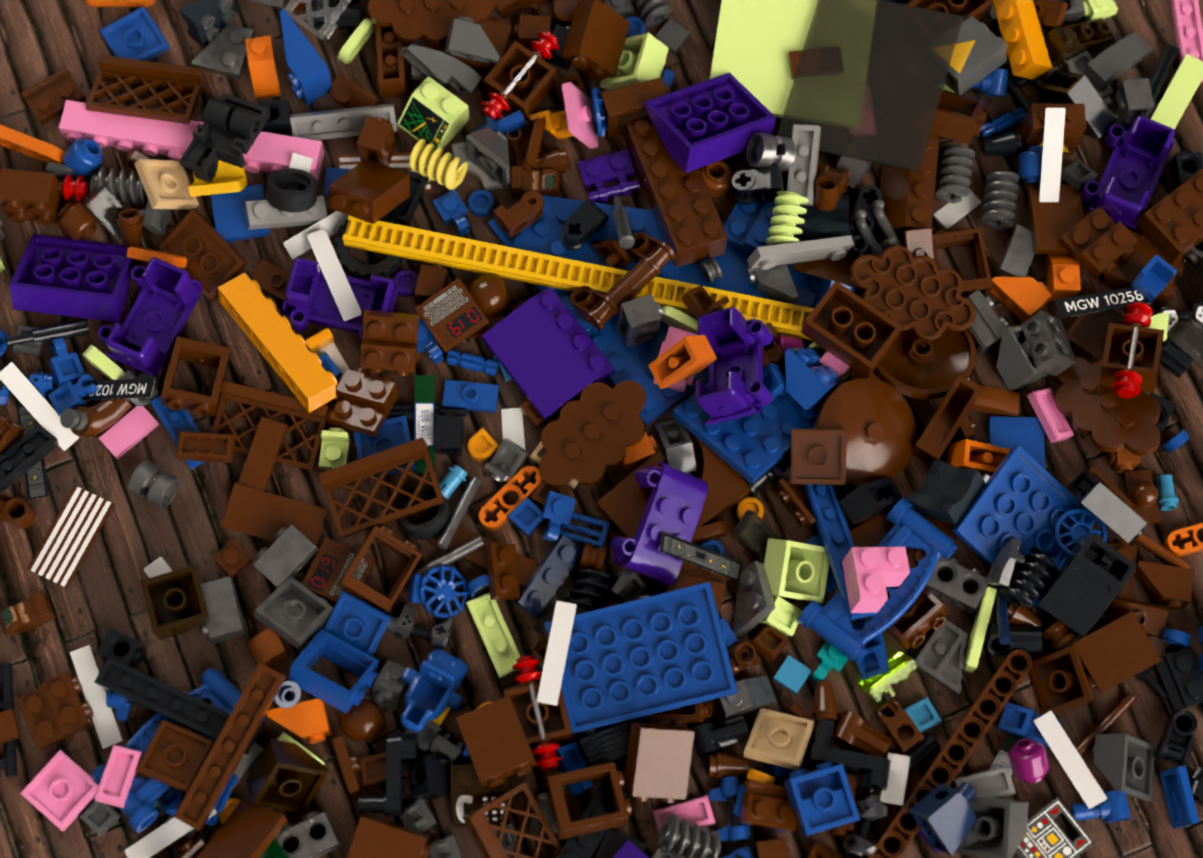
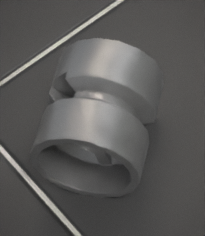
[746,132,796,172]
[128,460,181,510]

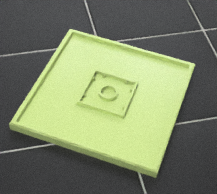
[710,0,877,130]

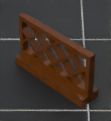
[86,55,205,124]
[211,381,330,471]
[318,437,445,539]
[462,781,562,858]

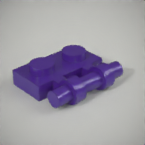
[578,149,640,203]

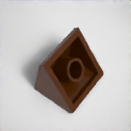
[1029,645,1094,715]

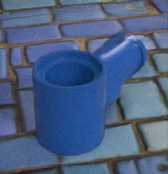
[971,68,1008,97]
[1071,790,1131,823]

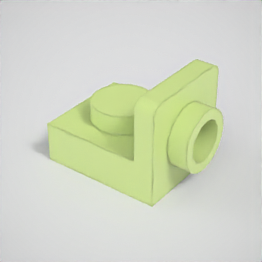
[1082,0,1118,21]
[319,428,351,470]
[759,596,803,636]

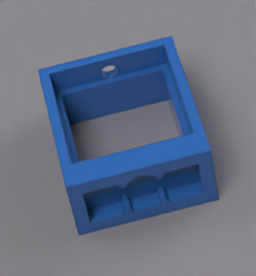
[288,629,379,714]

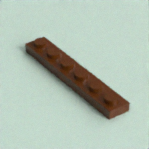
[174,662,286,831]

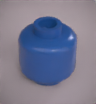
[63,138,103,178]
[1018,146,1043,184]

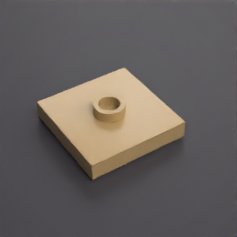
[134,159,199,210]
[744,707,815,771]

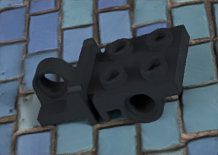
[179,93,271,182]

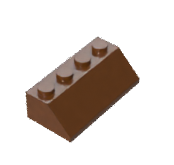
[874,130,940,239]

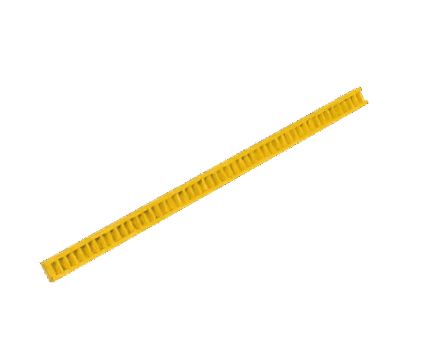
[342,215,814,340]

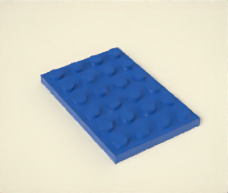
[545,582,738,734]

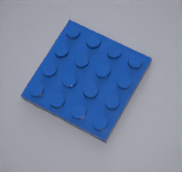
[672,367,818,484]
[951,445,1092,598]

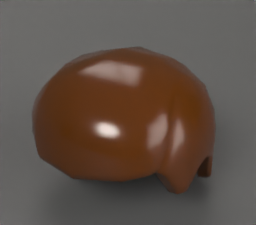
[468,274,511,317]
[339,699,386,742]

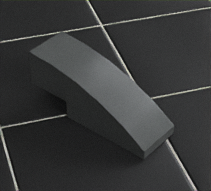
[1083,32,1154,91]
[398,45,482,96]

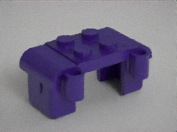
[1081,115,1175,232]
[98,258,202,377]
[282,258,399,344]
[695,307,773,426]
[611,461,708,585]

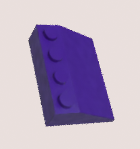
[644,73,776,173]
[9,234,135,322]
[481,287,614,420]

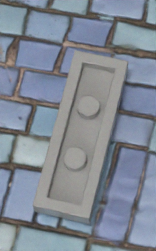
[787,124,821,206]
[244,195,327,230]

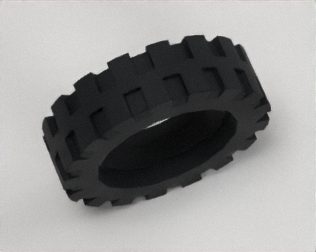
[335,214,404,281]

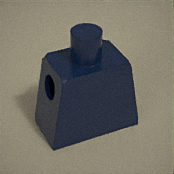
[909,782,976,856]

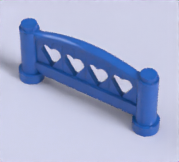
[798,498,958,663]
[91,668,267,833]

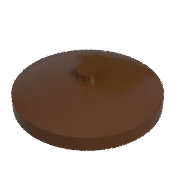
[874,328,976,399]
[813,378,916,487]

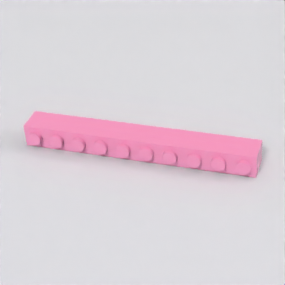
[59,100,325,180]

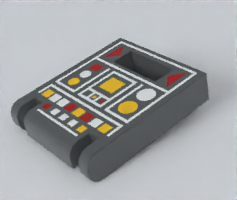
[1014,797,1095,858]

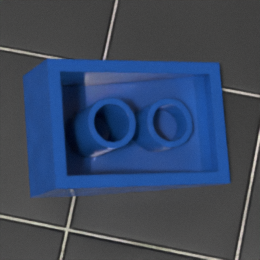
[280,9,332,106]

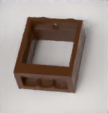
[601,77,671,138]
[909,85,988,145]
[932,227,993,298]
[161,336,230,416]
[337,525,422,613]
[546,762,632,840]

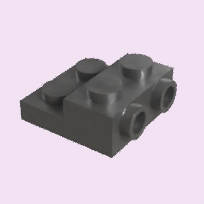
[254,576,334,649]

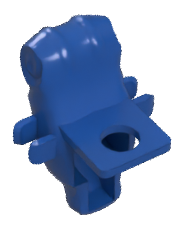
[400,649,469,732]

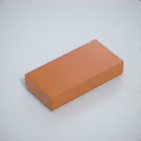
[126,247,188,268]

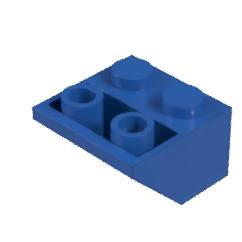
[785,347,842,410]

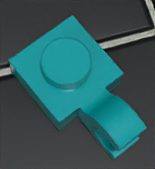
[811,641,848,682]

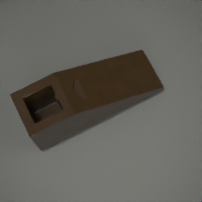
[1044,18,1115,67]

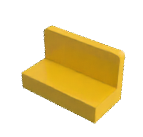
[188,160,248,197]

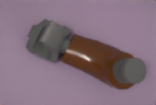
[60,370,159,437]

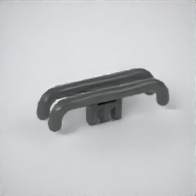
[855,199,903,257]

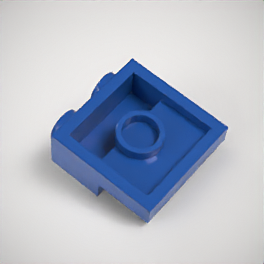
[723,192,776,254]
[783,761,860,837]

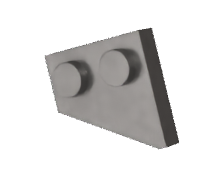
[191,24,255,79]
[733,561,776,637]
[912,620,967,695]

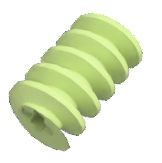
[766,191,809,246]

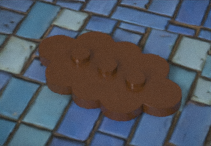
[367,0,496,44]
[849,245,976,341]
[1055,356,1161,456]
[539,380,647,487]

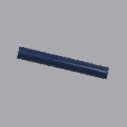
[994,586,1011,645]

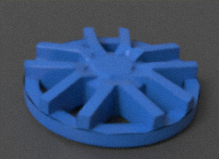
[590,87,606,137]
[1054,509,1107,555]
[419,566,469,618]

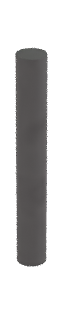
[437,477,481,550]
[409,535,486,579]

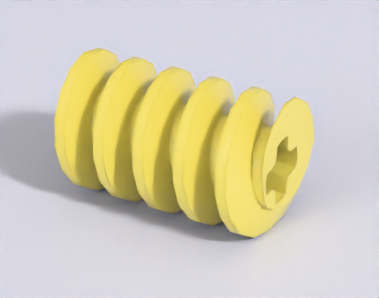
[410,139,468,190]

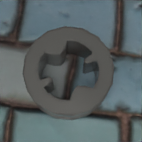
[699,257,723,284]

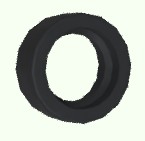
[266,169,318,212]
[396,484,451,540]

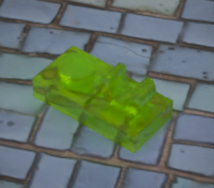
[857,652,918,706]

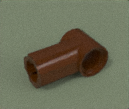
[0,494,36,529]
[832,711,892,757]

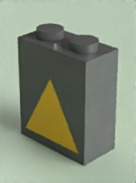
[924,16,1007,96]

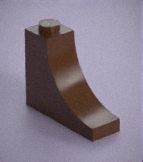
[692,434,751,527]
[596,451,666,539]

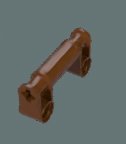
[740,155,851,211]
[570,232,676,331]

